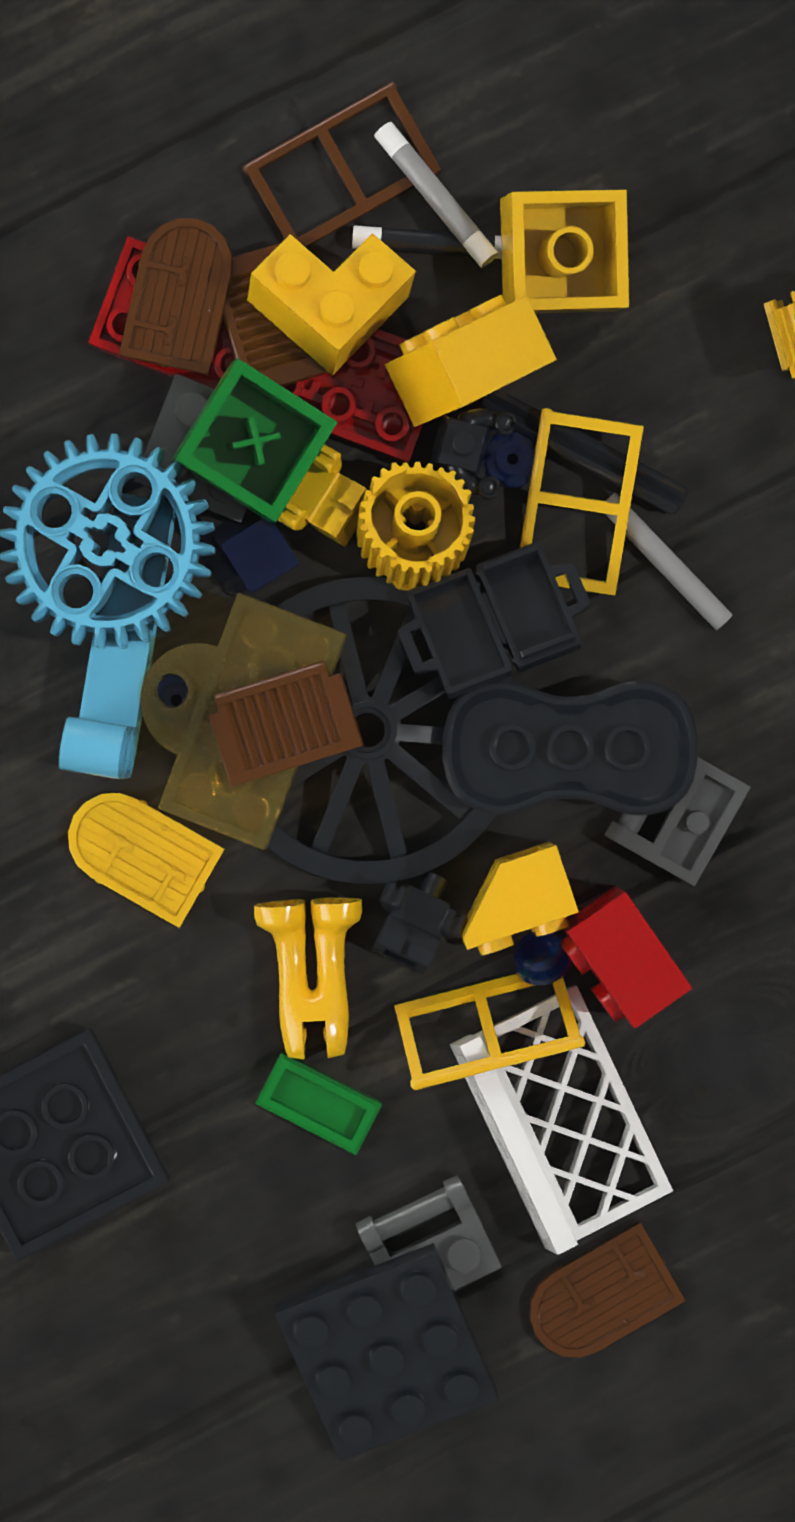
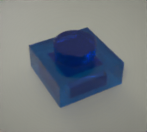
[220,519,300,595]

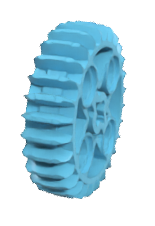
[0,434,216,650]

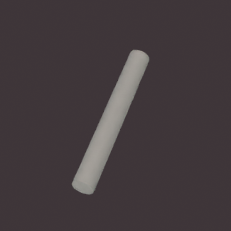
[605,492,733,631]

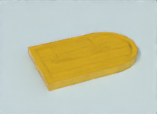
[68,793,225,928]

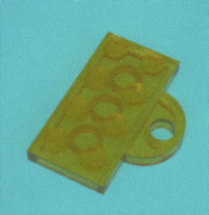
[140,593,348,850]

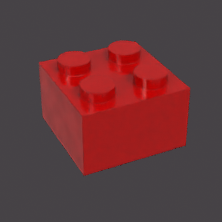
[559,886,693,1029]

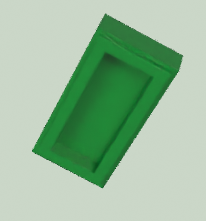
[255,1051,382,1155]

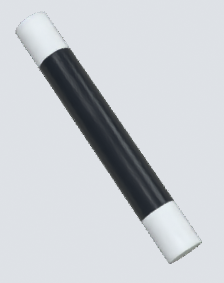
[352,226,502,259]

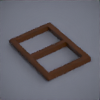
[242,82,441,248]

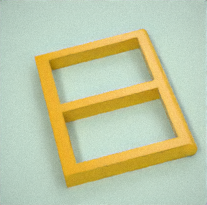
[520,408,644,596]
[394,963,585,1090]

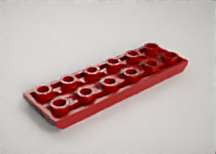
[88,236,423,463]

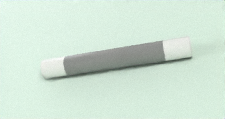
[374,122,498,268]

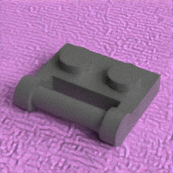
[604,757,751,886]
[355,1174,502,1290]

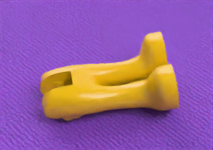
[254,897,362,1060]

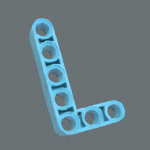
[59,493,176,779]

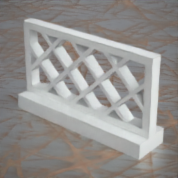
[449,986,673,1255]

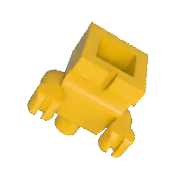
[278,444,367,547]

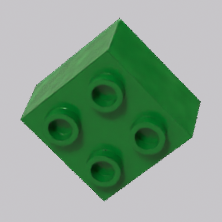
[170,358,338,522]

